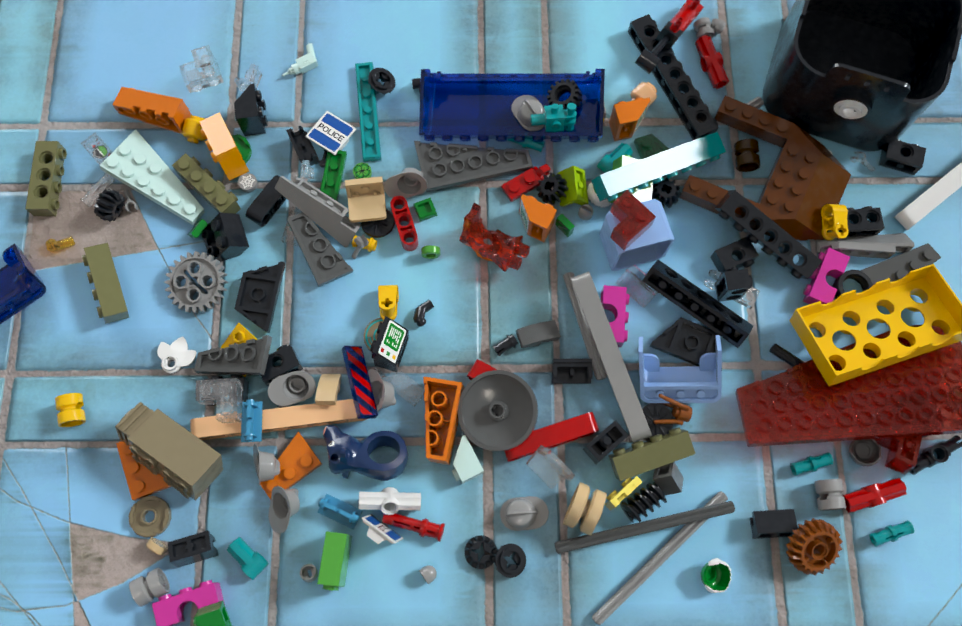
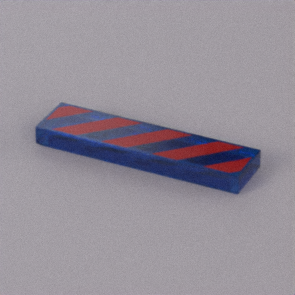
[342,346,378,419]

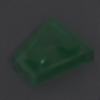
[634,134,669,159]

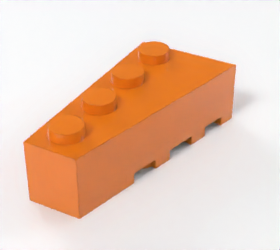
[112,87,192,134]
[423,376,465,465]

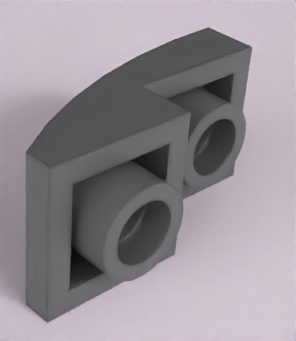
[516,320,561,348]

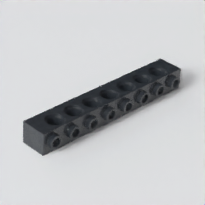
[628,14,719,140]

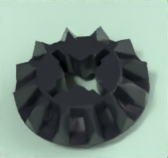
[368,68,396,95]
[464,535,497,569]
[494,543,526,578]

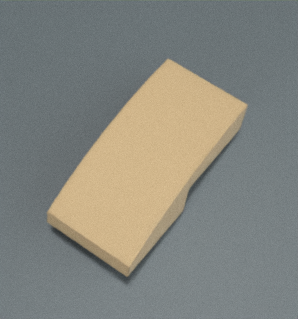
[315,374,342,405]

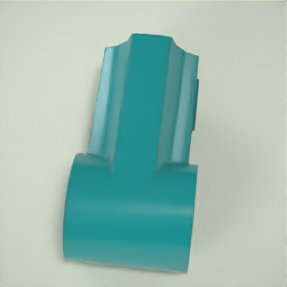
[597,143,633,173]
[227,537,269,580]

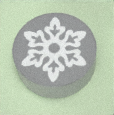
[238,173,258,193]

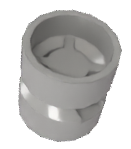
[814,479,846,511]
[129,568,170,607]

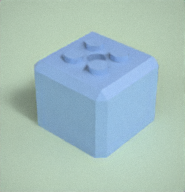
[599,199,675,271]

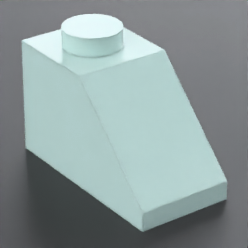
[451,435,484,484]

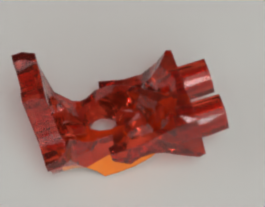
[459,203,530,272]

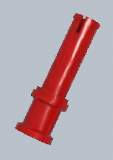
[382,513,445,542]

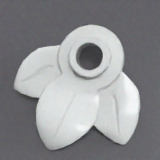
[157,337,197,373]

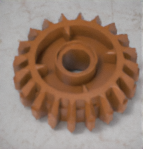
[786,518,843,575]

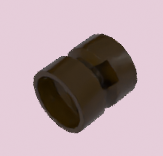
[734,138,761,172]

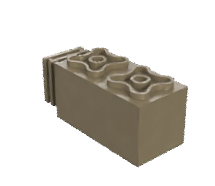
[115,402,223,501]

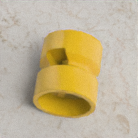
[55,393,86,427]

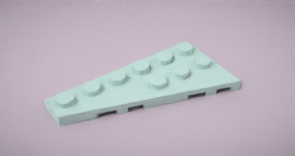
[99,129,205,225]

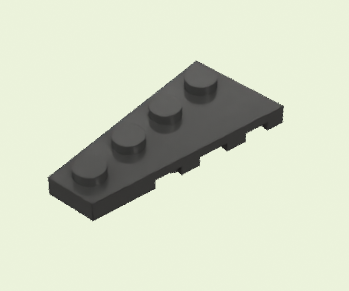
[287,212,353,287]
[860,243,941,285]
[194,335,272,375]

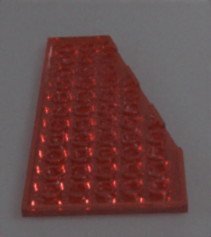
[735,325,962,447]

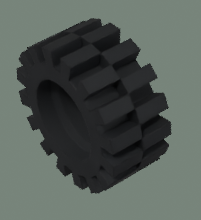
[547,79,583,111]

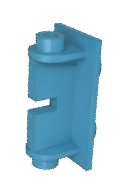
[241,399,263,442]
[318,494,363,530]

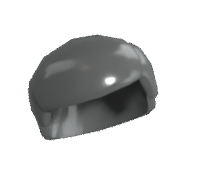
[849,436,881,467]

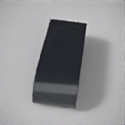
[245,175,286,227]

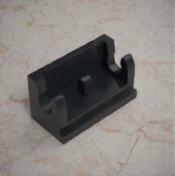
[286,126,320,169]
[551,359,593,384]
[750,509,798,539]
[167,530,218,568]

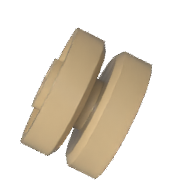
[563,482,607,536]

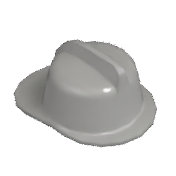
[511,95,545,131]
[384,168,427,198]
[362,369,396,412]
[268,371,316,406]
[253,443,280,486]
[269,486,300,534]
[500,496,549,531]

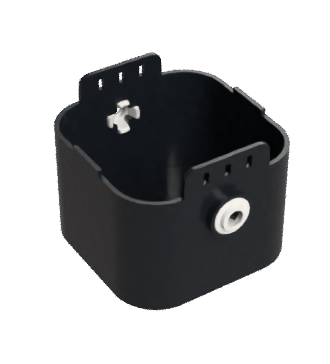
[762,0,962,151]

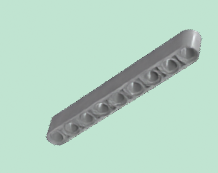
[570,271,652,443]

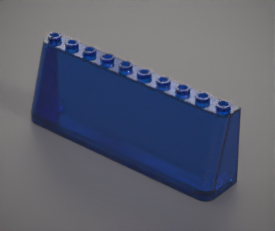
[419,69,605,143]

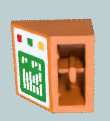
[609,97,651,141]
[519,194,557,242]

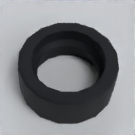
[832,270,873,299]

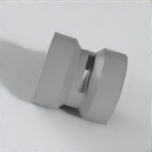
[693,17,715,39]

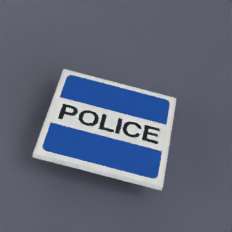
[305,111,356,155]
[362,514,404,544]

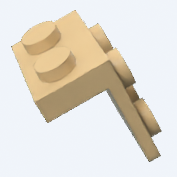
[345,176,387,223]

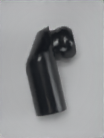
[413,300,434,327]

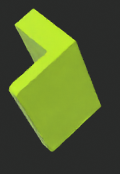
[557,165,589,207]

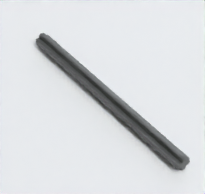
[555,501,735,554]

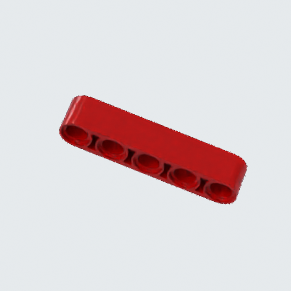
[504,412,599,462]

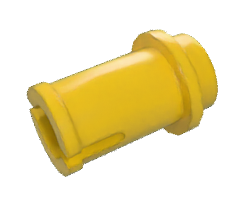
[352,235,377,252]

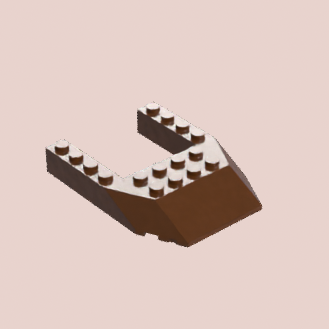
[679,95,851,241]

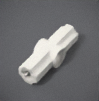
[358,487,421,515]

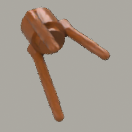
[653,394,692,425]

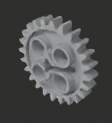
[164,251,228,313]

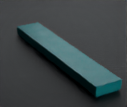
[355,62,381,162]

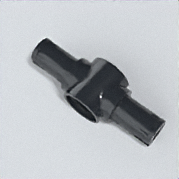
[906,435,962,475]

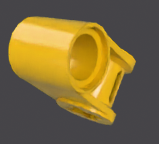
[821,204,849,241]
[378,285,399,320]

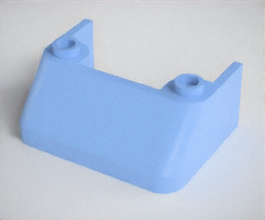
[639,335,722,403]

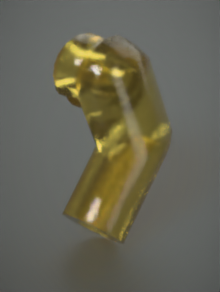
[45,236,75,252]

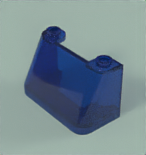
[0,243,46,324]

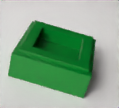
[413,198,437,222]
[555,214,575,237]
[187,219,208,238]

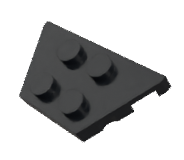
[234,261,285,333]
[650,317,718,366]

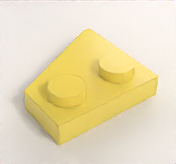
[605,476,642,510]

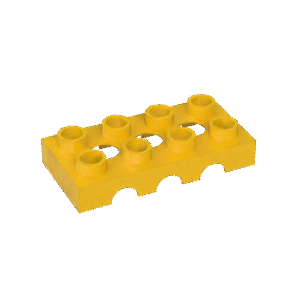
[789,264,962,386]

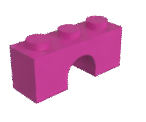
[803,248,850,304]
[601,285,630,347]
[152,580,225,626]

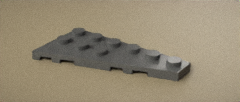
[414,141,533,192]

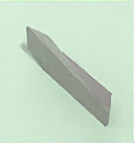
[275,176,361,247]
[816,233,914,259]

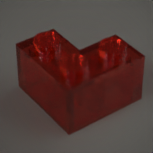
[610,190,656,251]
[871,415,923,474]

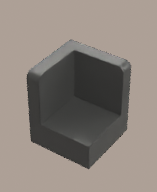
[653,462,684,495]

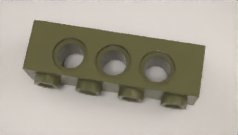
[25,141,67,216]

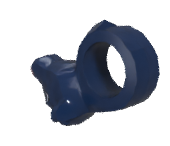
[323,425,408,481]

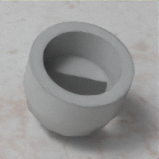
[710,19,726,34]
[578,204,593,220]
[300,564,318,582]
[419,565,437,584]

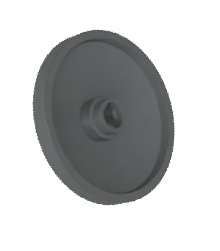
[458,370,538,451]

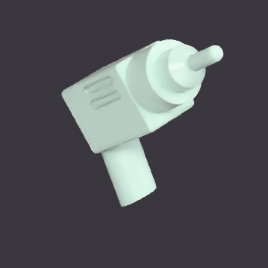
[282,43,318,76]

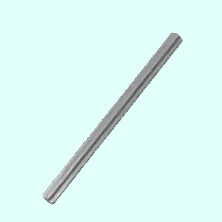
[592,491,728,625]

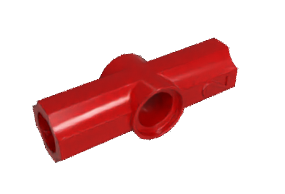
[695,35,729,89]
[843,478,907,513]

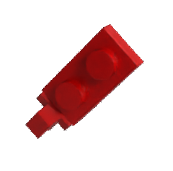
[501,164,551,202]

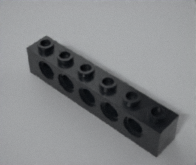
[715,190,822,279]
[642,260,753,348]

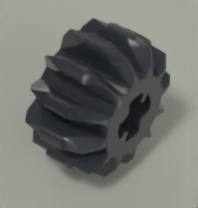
[536,172,568,205]
[652,177,681,208]
[94,189,125,222]

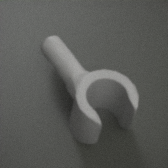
[124,189,139,213]
[352,234,369,259]

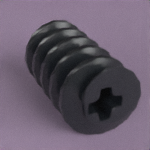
[620,482,667,523]

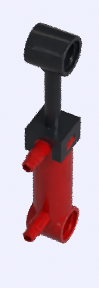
[635,0,704,74]

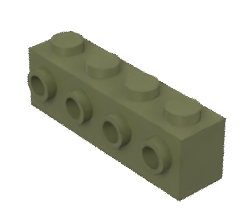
[172,153,241,214]
[82,243,129,324]
[608,427,696,481]

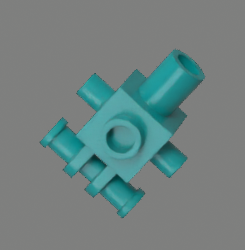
[530,103,577,133]

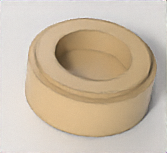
[146,537,168,555]

